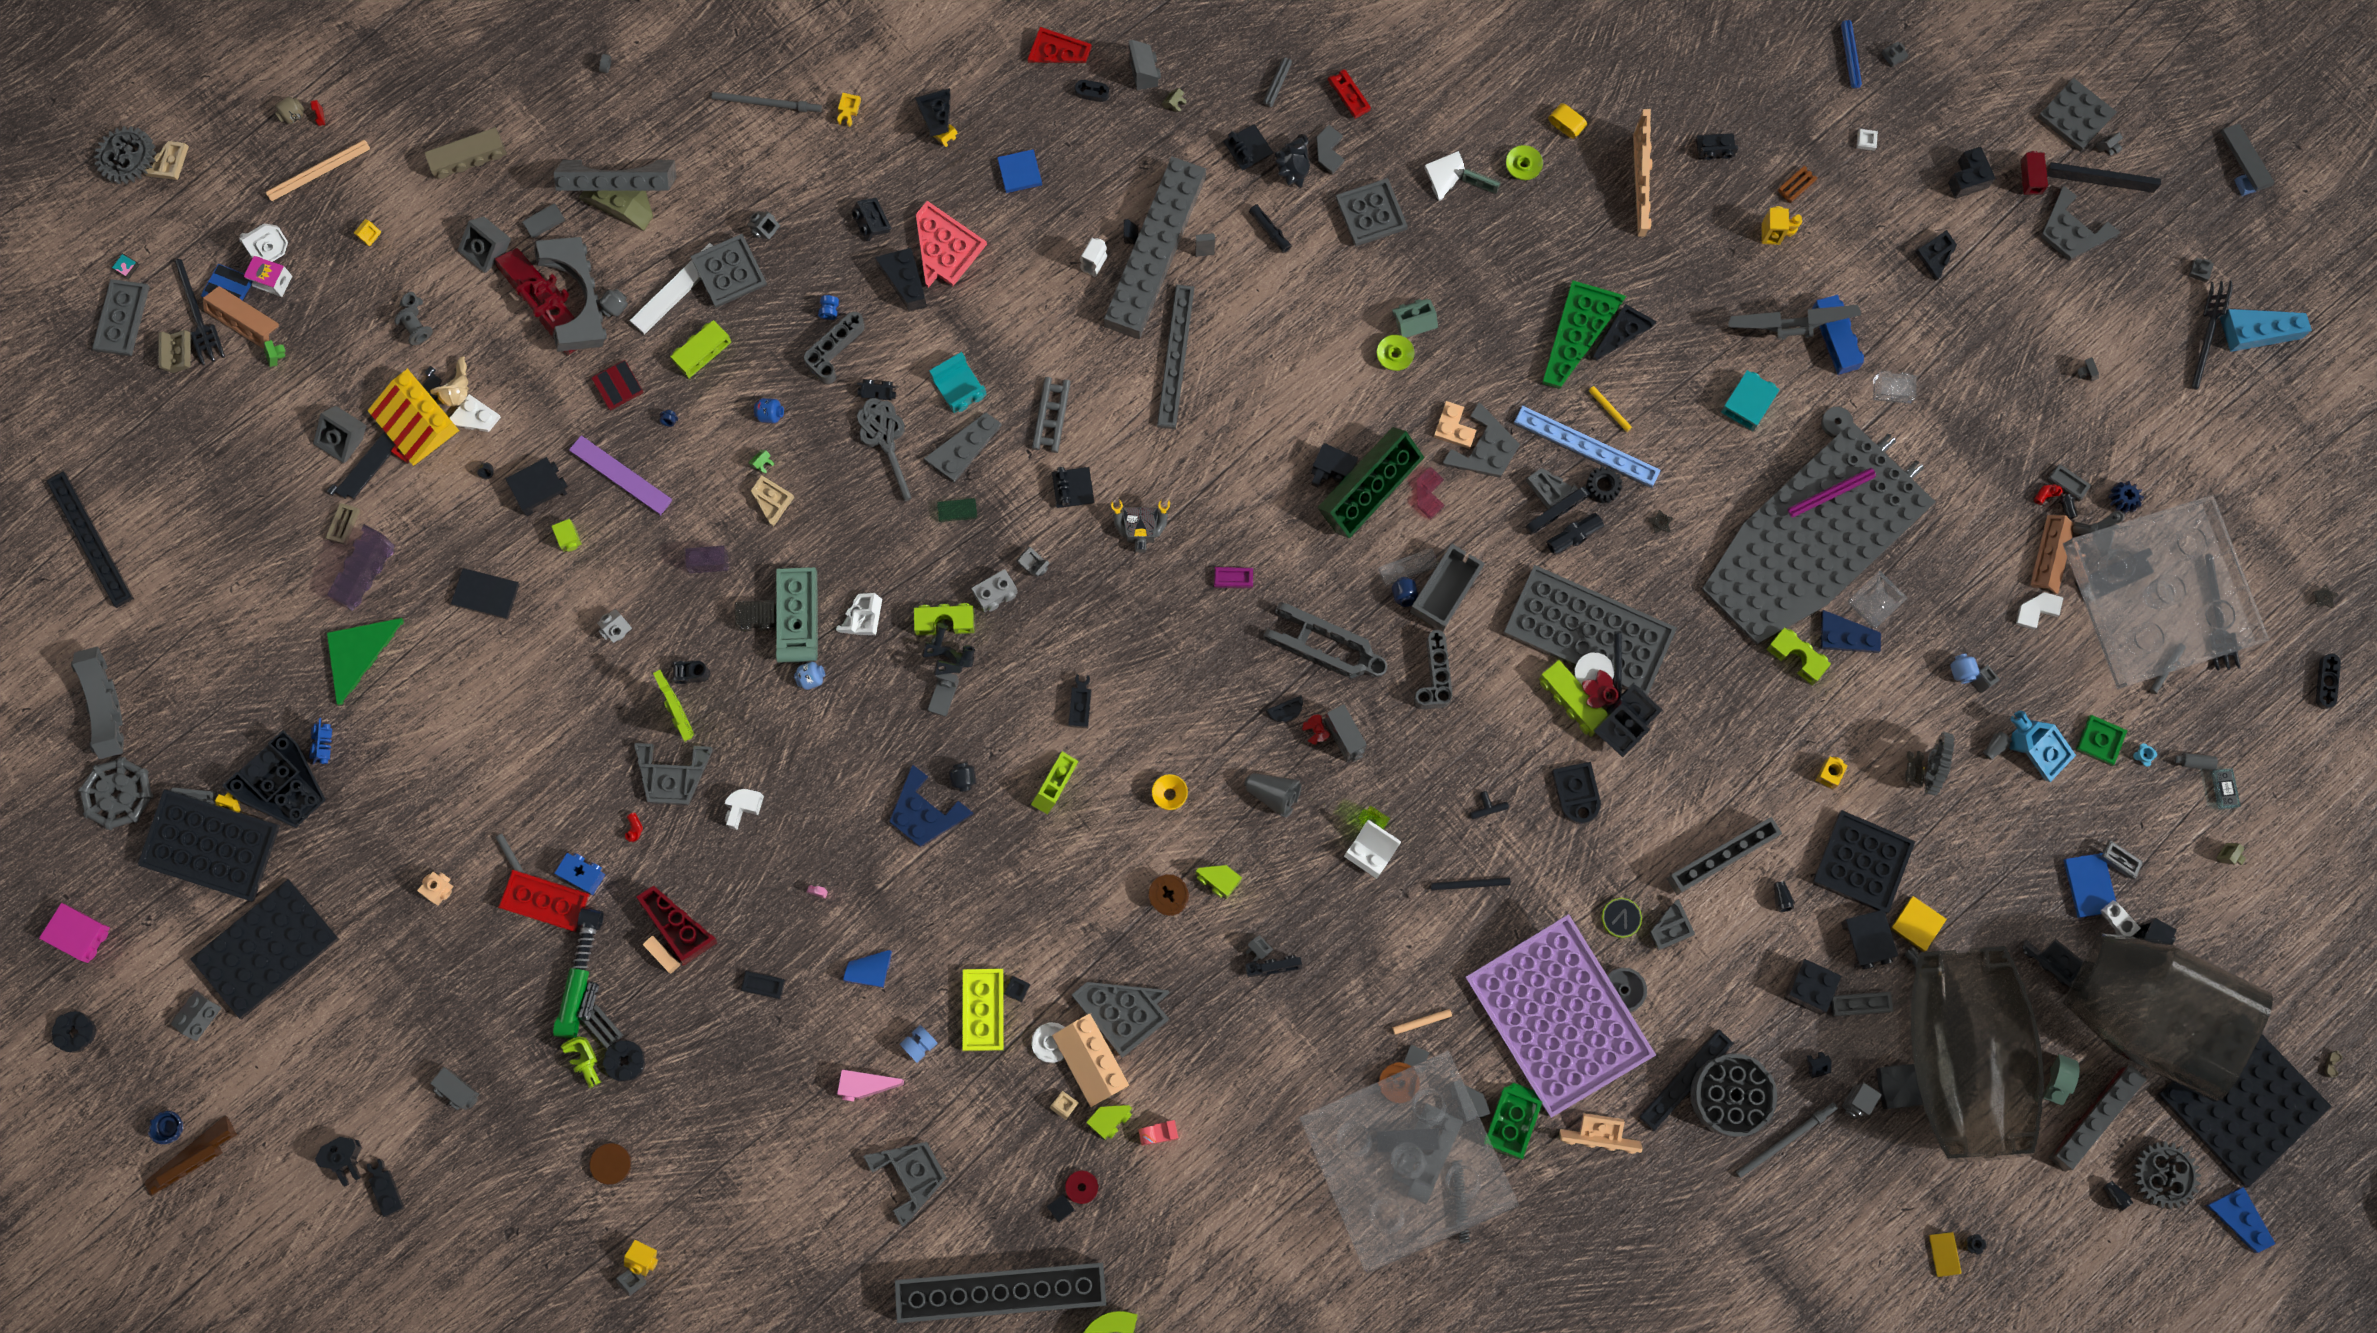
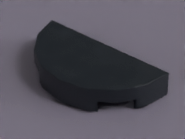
[1266,695,1303,723]

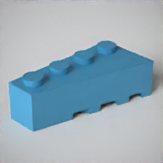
[2220,309,2312,352]

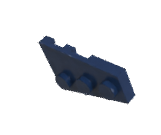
[1821,610,1881,653]

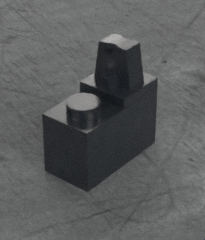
[1311,443,1358,488]

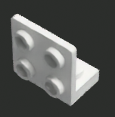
[1344,820,1401,879]

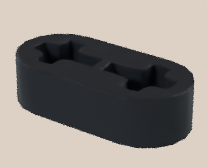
[1075,80,1109,102]

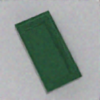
[937,498,978,522]

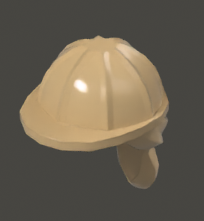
[430,356,469,406]

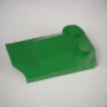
[1483,1083,1542,1160]

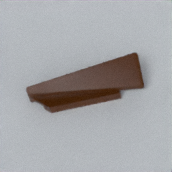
[144,1116,237,1196]

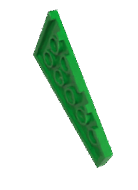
[1542,280,1627,389]

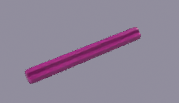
[1787,468,1876,518]

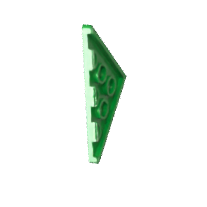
[327,618,404,706]

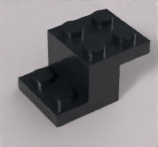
[1594,682,1663,757]

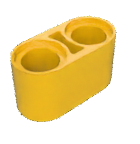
[1548,103,1587,139]

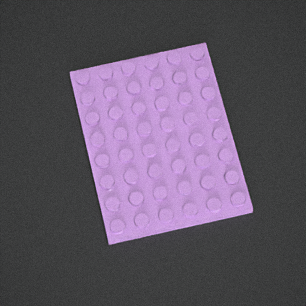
[1466,914,1656,1118]

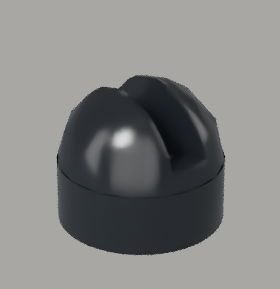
[477,462,494,479]

